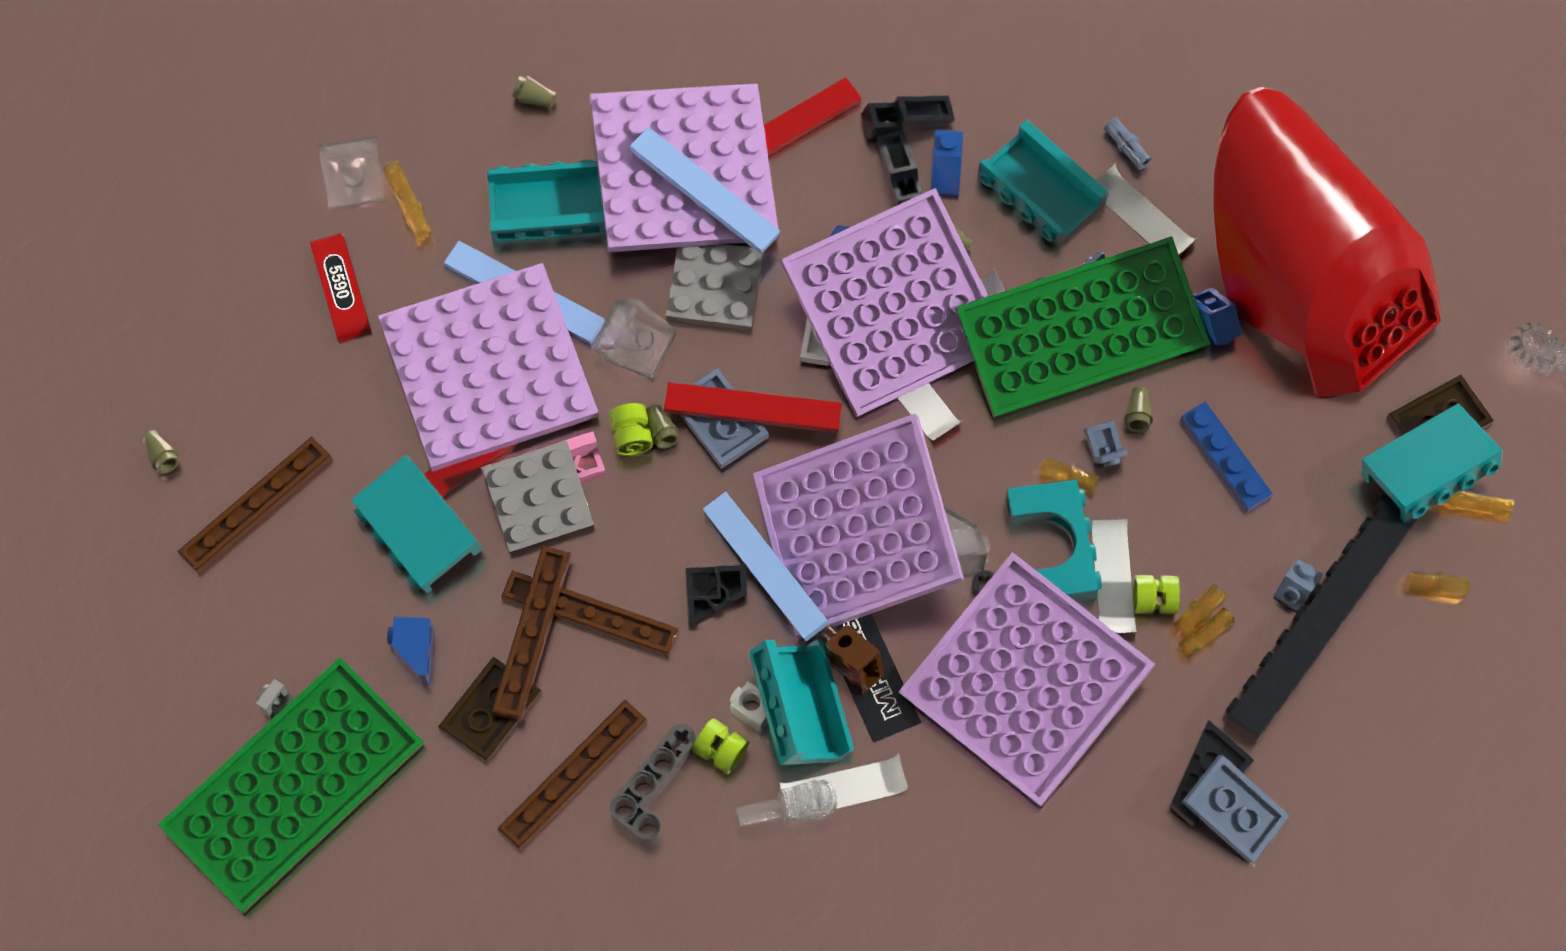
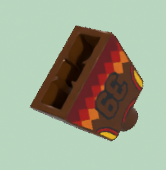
[819,625,885,695]

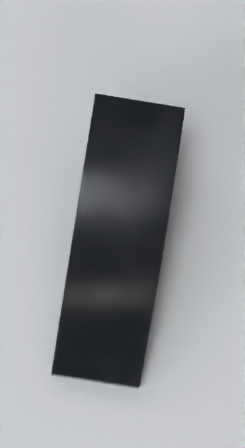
[861,95,955,139]
[876,130,924,206]

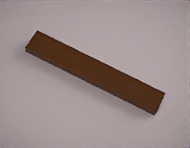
[177,436,332,575]
[492,545,571,722]
[501,570,679,658]
[497,700,647,851]

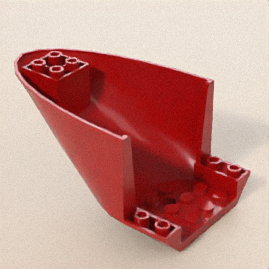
[1213,87,1441,397]

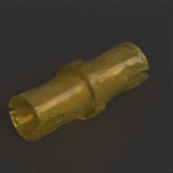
[1172,584,1227,638]
[1178,607,1236,659]

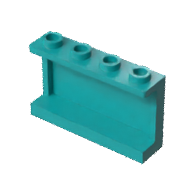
[978,119,1109,247]
[487,160,606,244]
[1361,403,1503,523]
[351,455,484,593]
[748,639,854,765]

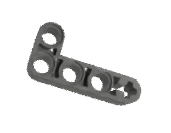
[610,724,696,847]

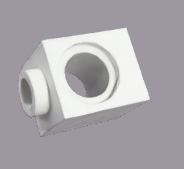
[729,681,768,733]

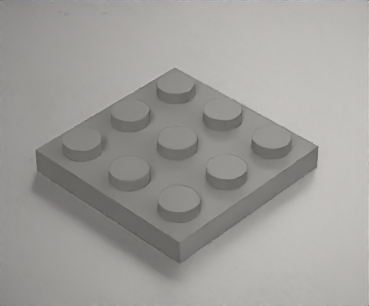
[666,244,764,331]
[482,440,594,552]

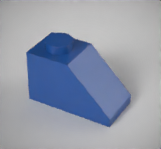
[931,130,963,198]
[1193,287,1242,345]
[387,617,433,685]

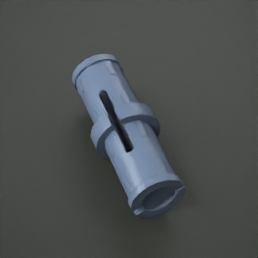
[1104,117,1152,170]

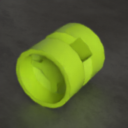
[609,403,653,456]
[1133,575,1180,614]
[692,718,750,774]

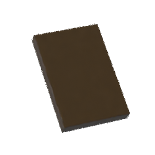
[1387,374,1494,437]
[438,656,542,764]

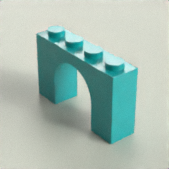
[1005,479,1102,602]

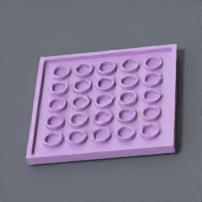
[590,83,779,252]
[780,188,988,417]
[378,263,599,471]
[753,413,964,639]
[899,552,1155,807]

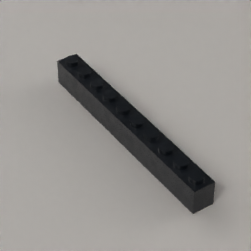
[1225,495,1419,745]

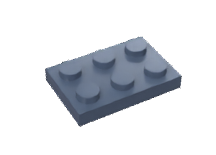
[679,368,769,469]
[1182,755,1290,863]

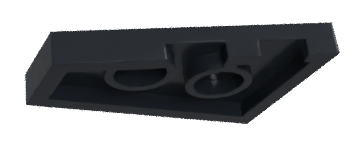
[1170,719,1254,827]

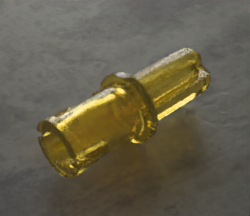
[1040,458,1100,493]
[1409,571,1470,595]

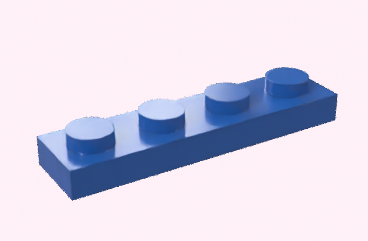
[1180,401,1273,512]

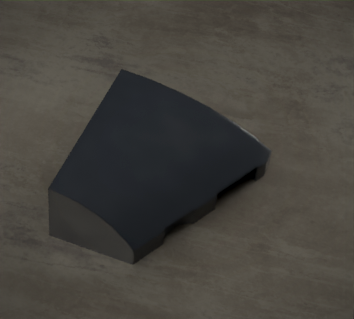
[685,565,747,625]

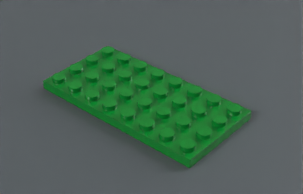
[955,236,1211,418]
[157,657,424,914]

